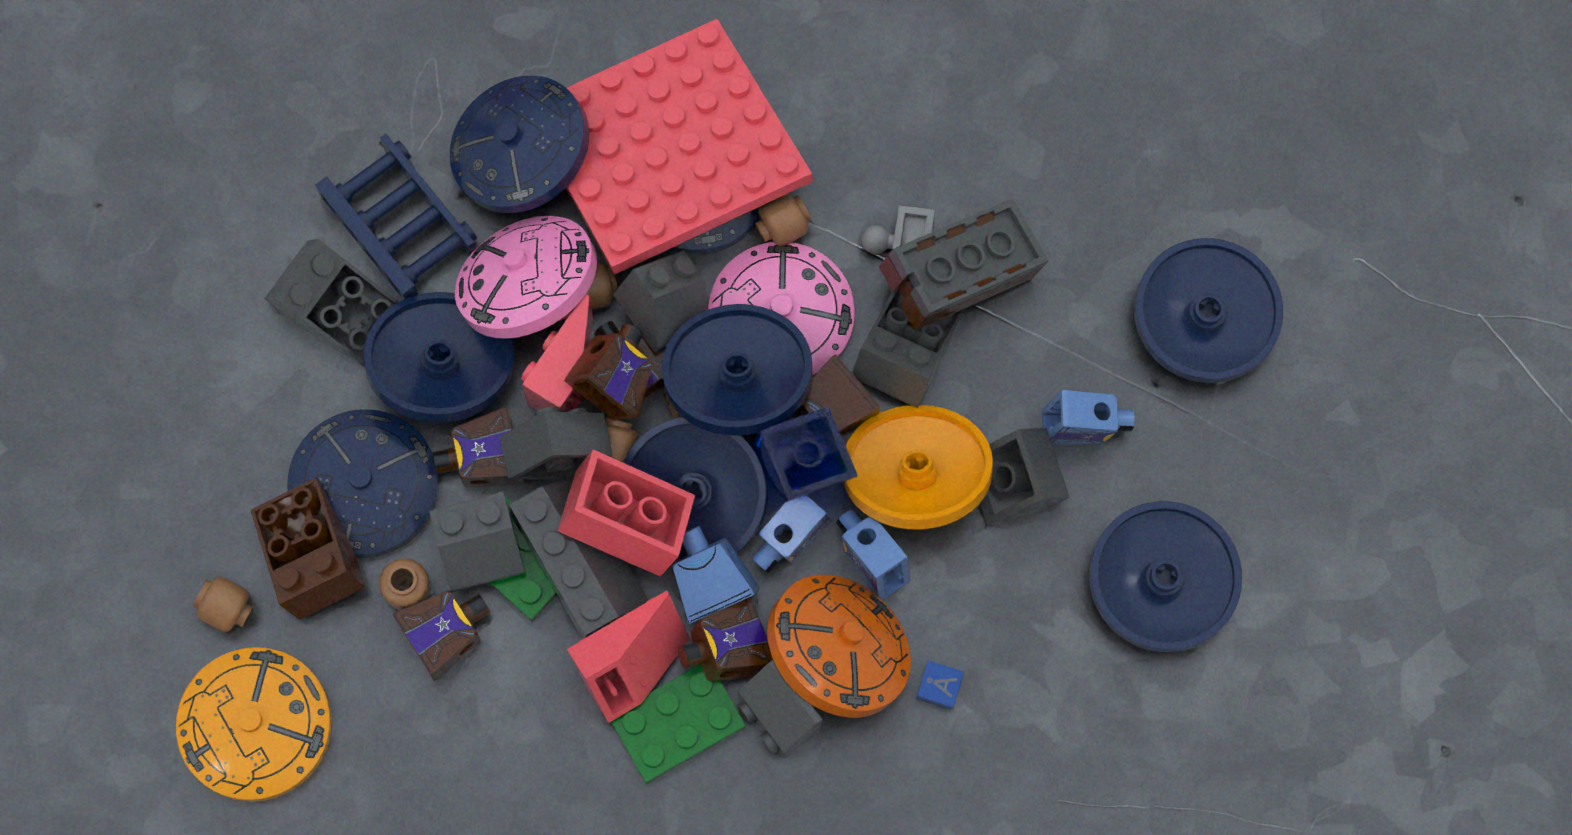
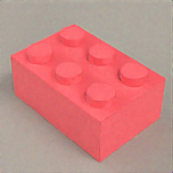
[557,449,695,576]

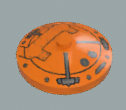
[767,575,911,718]

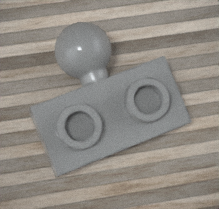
[861,205,935,254]

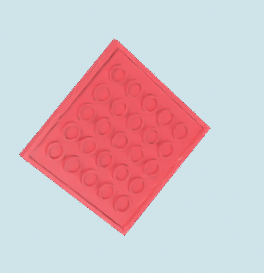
[566,19,813,275]

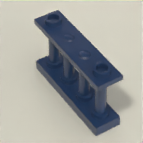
[315,134,477,300]

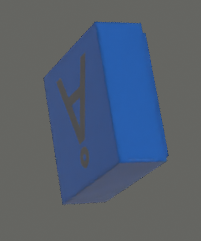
[916,660,964,709]

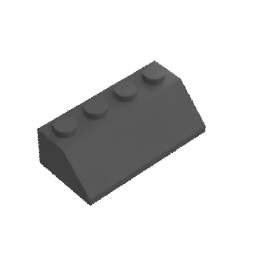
[509,477,648,639]

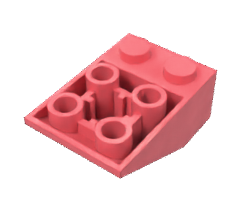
[521,294,593,412]
[567,590,690,723]

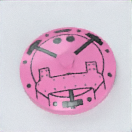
[455,216,597,338]
[708,242,855,378]

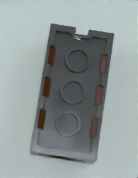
[879,199,1049,330]

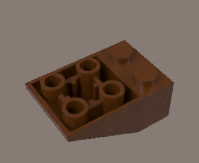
[251,477,366,620]

